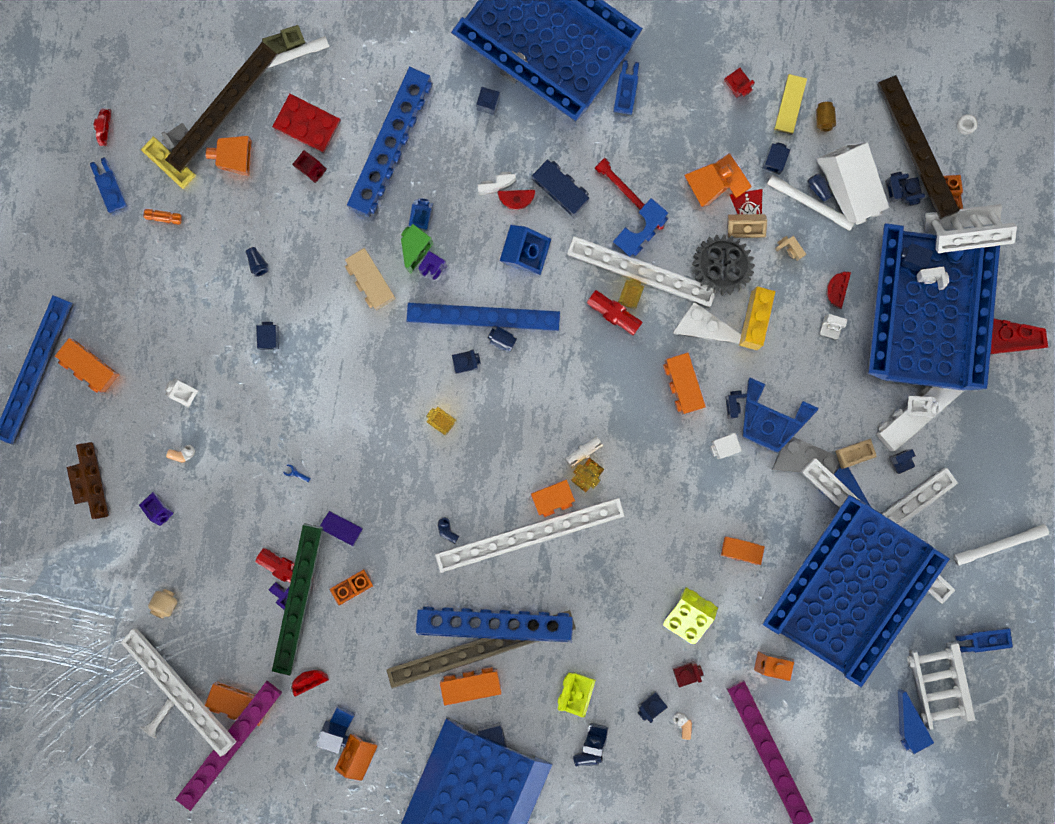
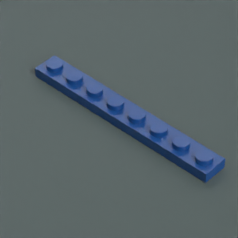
[0,295,72,444]
[406,303,560,331]

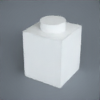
[710,433,742,459]

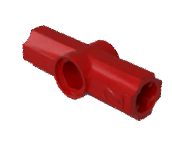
[586,290,643,336]
[255,548,313,583]

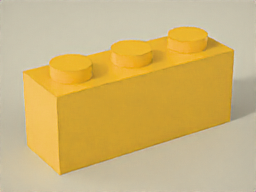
[739,286,776,350]

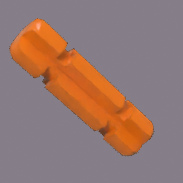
[143,209,182,225]

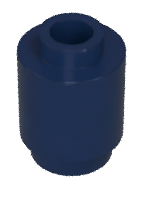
[487,326,517,352]

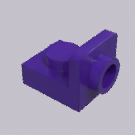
[139,492,173,526]

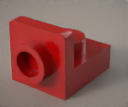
[724,67,755,98]

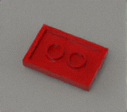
[272,93,341,154]

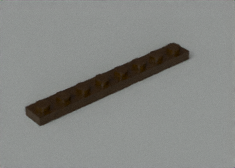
[165,42,278,173]
[877,75,960,220]

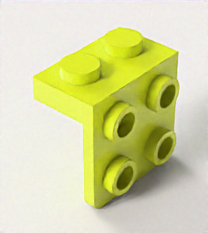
[663,587,718,644]

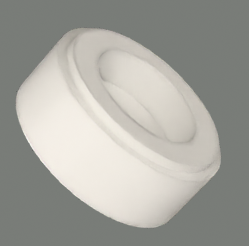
[957,114,978,135]

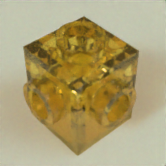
[571,457,604,493]

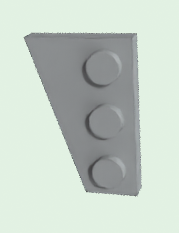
[772,437,839,475]

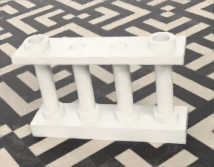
[924,204,1017,253]
[907,641,975,730]

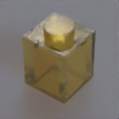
[618,278,644,310]
[426,406,457,436]

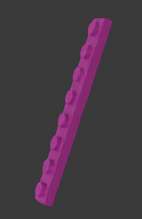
[726,680,814,824]
[175,681,282,811]

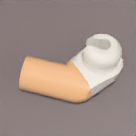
[166,445,195,463]
[673,712,692,740]

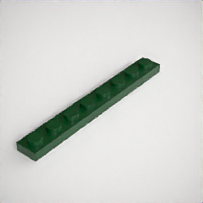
[272,523,323,676]

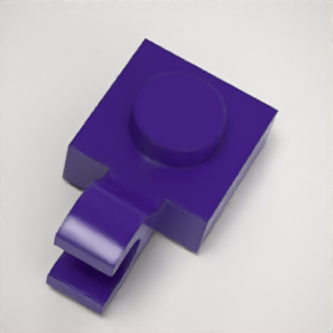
[269,582,289,610]

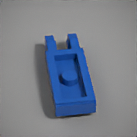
[613,60,639,115]
[90,157,127,213]
[956,628,1013,653]

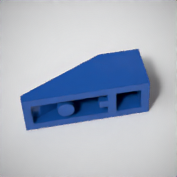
[898,689,934,754]

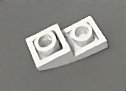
[478,172,516,196]

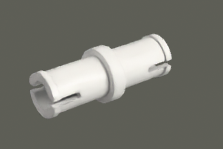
[565,436,603,468]

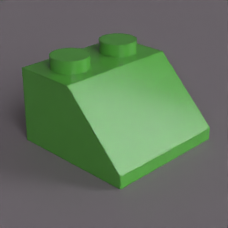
[401,224,434,274]

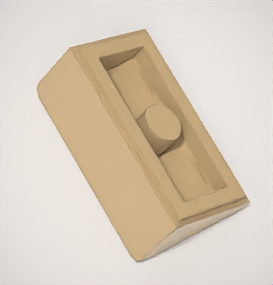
[727,214,767,238]

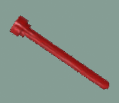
[594,158,664,230]

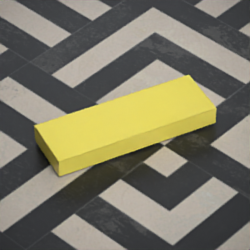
[774,74,807,135]
[141,136,196,189]

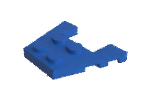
[742,378,819,453]

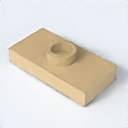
[835,439,877,469]

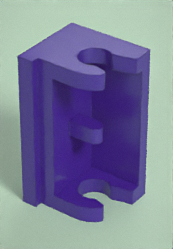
[418,251,448,280]

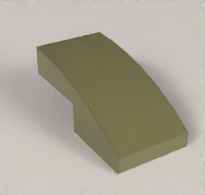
[262,25,305,54]

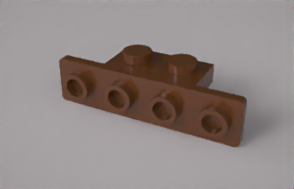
[67,442,109,520]

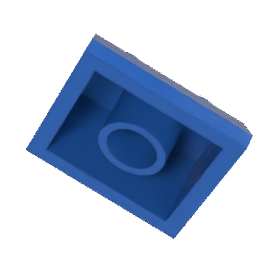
[500,225,551,275]

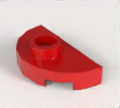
[93,108,112,146]
[497,190,535,210]
[826,271,851,309]
[291,670,329,697]

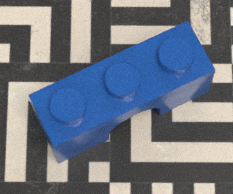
[613,198,669,257]

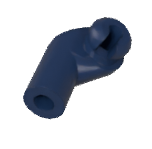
[437,517,459,544]

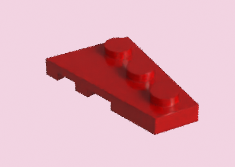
[990,318,1048,354]

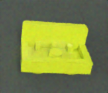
[557,672,596,717]

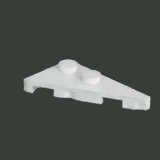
[673,302,741,344]

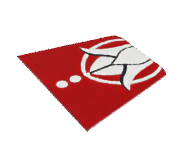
[729,189,763,214]

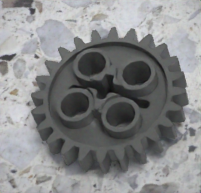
[692,234,755,296]

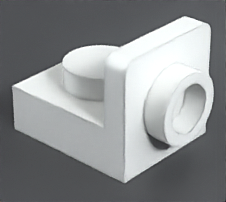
[917,267,949,290]
[820,314,848,340]
[165,378,198,407]
[907,396,939,418]

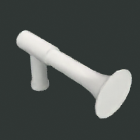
[140,698,175,738]

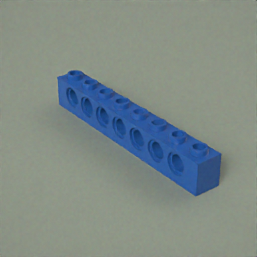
[347,66,433,218]
[416,607,573,643]

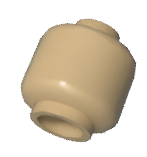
[148,589,177,619]

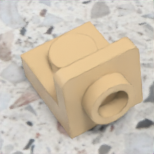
[775,236,807,261]

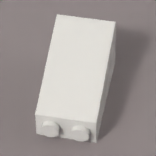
[817,143,889,224]

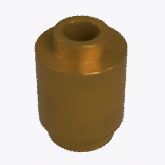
[816,102,836,132]

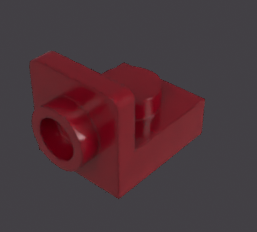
[292,150,327,183]
[672,661,704,688]

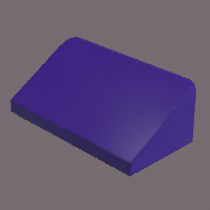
[320,511,363,546]

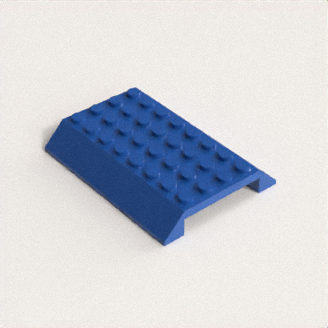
[451,0,643,122]
[868,223,1000,390]
[762,495,950,688]
[401,718,553,824]

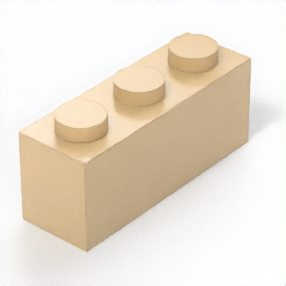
[345,248,396,311]

